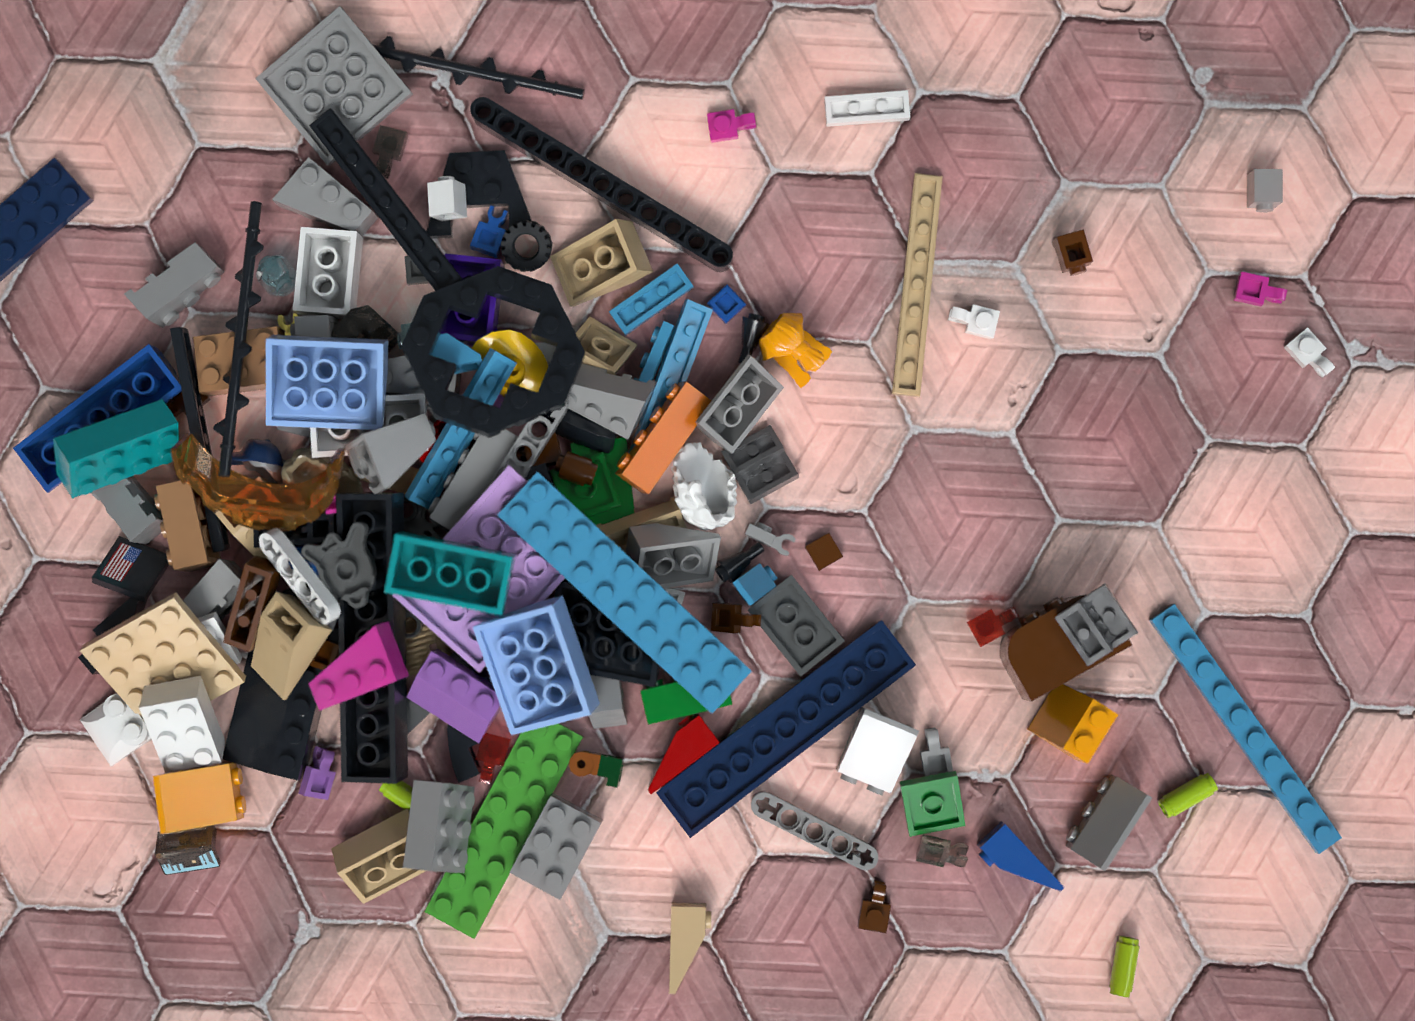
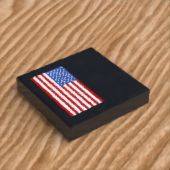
[92,536,169,602]

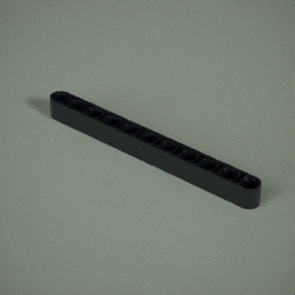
[470,97,733,272]

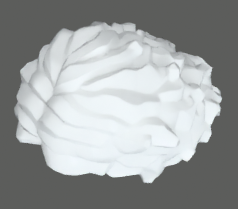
[671,442,737,531]

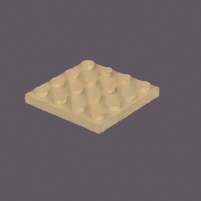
[80,592,246,718]

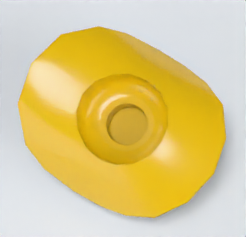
[471,330,548,397]

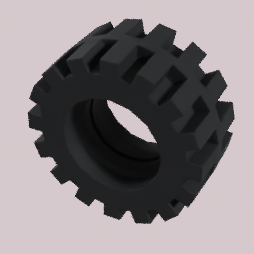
[501,220,552,272]

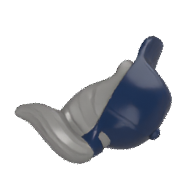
[220,439,289,503]

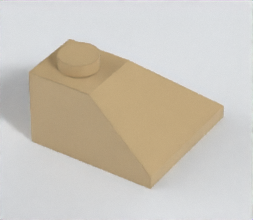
[576,317,637,375]

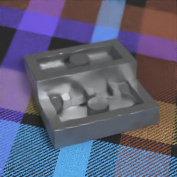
[722,425,799,505]
[1055,583,1138,666]

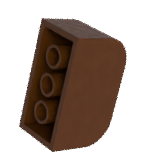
[1000,595,1132,702]

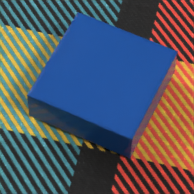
[707,284,746,324]

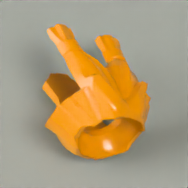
[759,313,832,388]

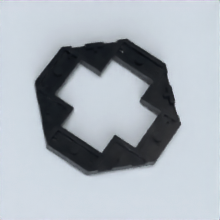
[402,266,585,438]

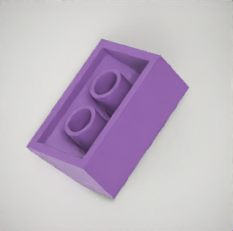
[407,649,501,743]

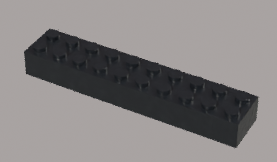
[336,493,408,784]

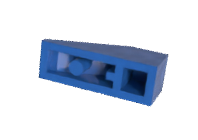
[977,822,1065,892]

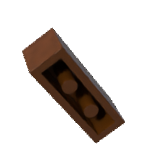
[223,555,281,652]

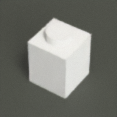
[427,176,467,221]

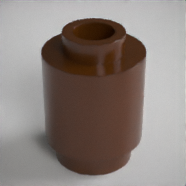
[554,451,598,486]

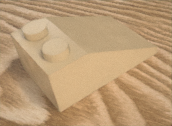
[550,219,653,307]

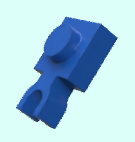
[470,205,508,258]

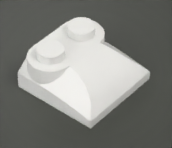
[80,694,152,766]

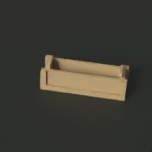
[596,497,687,552]

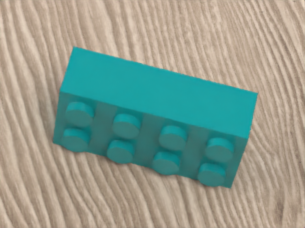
[53,399,179,499]
[384,531,516,615]

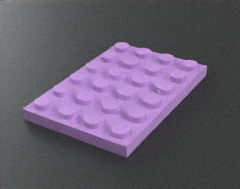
[392,465,565,672]

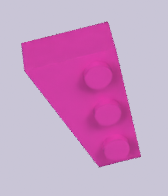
[309,622,409,711]

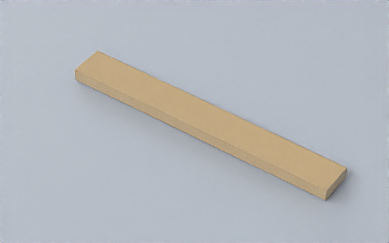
[892,173,943,397]

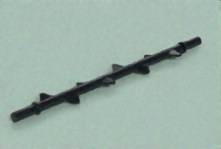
[372,36,585,100]
[213,201,264,477]

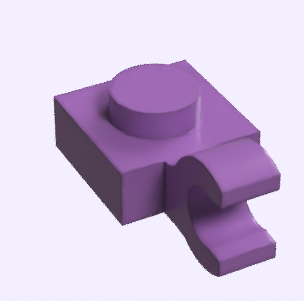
[299,746,336,800]

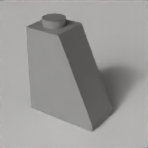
[345,413,436,494]

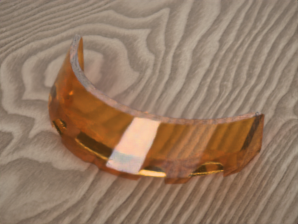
[171,433,346,531]

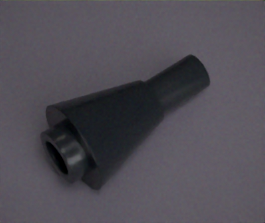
[738,312,769,363]
[715,542,765,584]

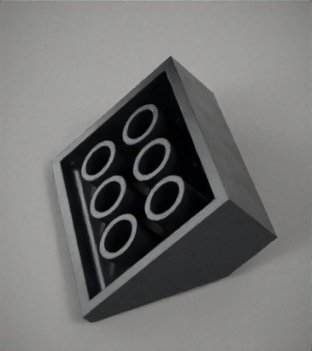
[554,580,661,687]
[222,649,324,781]

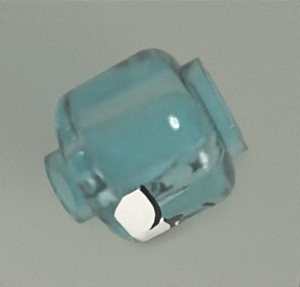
[256,255,296,297]

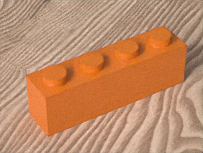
[615,382,712,494]

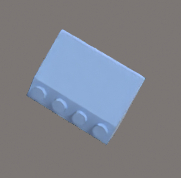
[266,335,388,430]
[473,595,600,735]

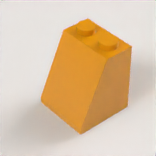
[1027,684,1119,764]
[153,762,246,834]

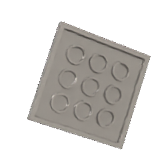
[255,6,413,166]

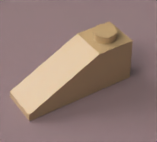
[669,902,711,994]

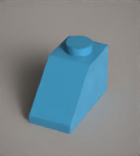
[431,333,482,374]
[732,563,777,606]

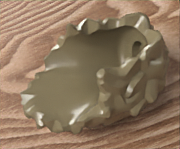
[281,447,363,515]

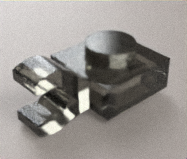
[372,125,408,179]
[916,834,969,867]

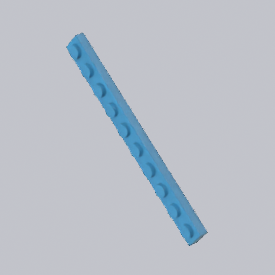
[1149,604,1342,854]

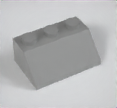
[696,354,784,454]
[1066,775,1152,872]

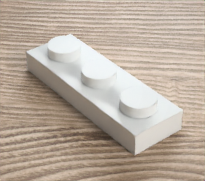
[824,90,910,127]

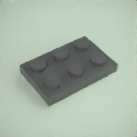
[747,575,844,676]

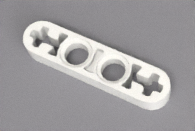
[259,528,340,624]

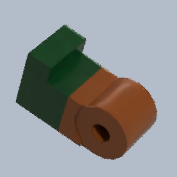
[569,751,625,788]

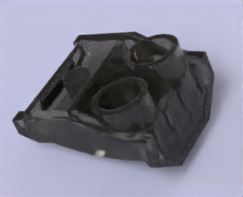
[331,305,404,354]

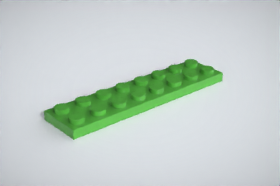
[424,723,584,939]

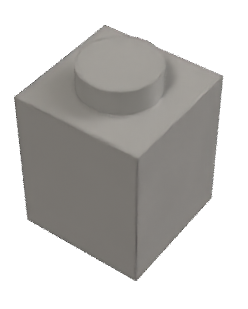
[1247,169,1283,213]

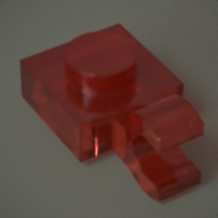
[966,607,1019,647]
[476,733,512,784]

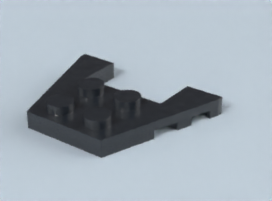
[426,150,532,239]

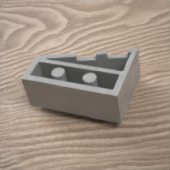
[124,242,225,328]
[183,559,243,620]
[589,675,627,729]

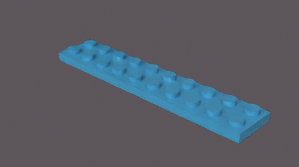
[498,472,752,714]

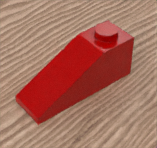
[648,714,720,794]

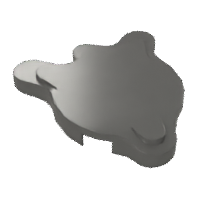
[301,522,377,608]

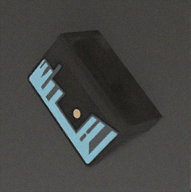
[155,825,221,875]

